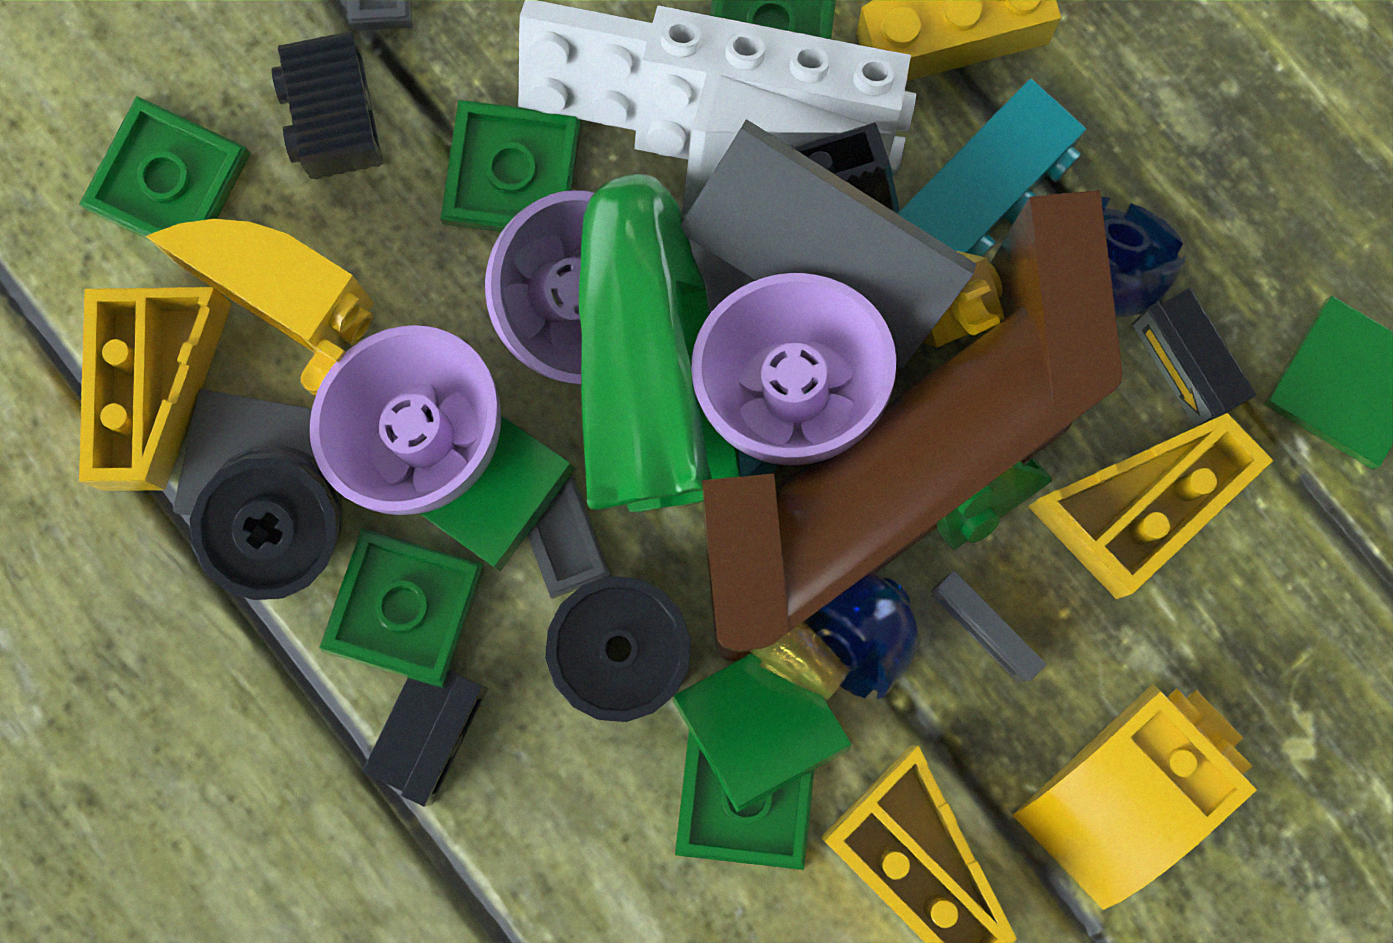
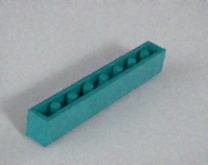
[739,78,1086,477]

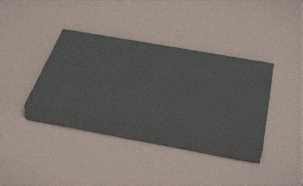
[681,119,976,370]

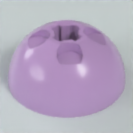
[485,190,595,384]
[691,273,896,466]
[310,325,501,515]

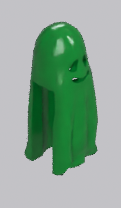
[579,174,741,513]

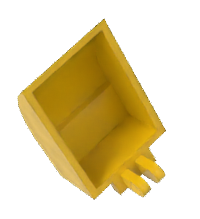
[145,219,375,396]
[1012,683,1257,910]

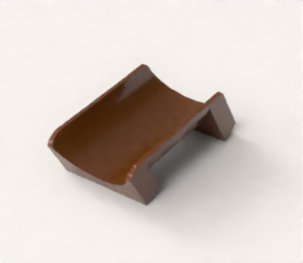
[703,190,1123,662]

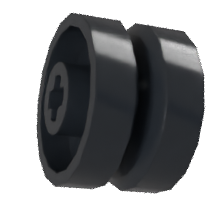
[189,445,343,600]
[545,576,691,722]

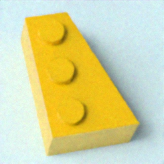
[856,0,1062,82]
[79,287,232,491]
[1028,413,1274,599]
[820,745,1017,943]

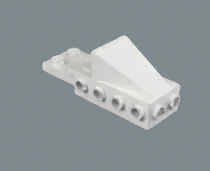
[518,0,916,218]

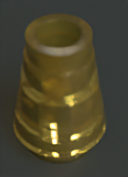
[750,622,850,700]

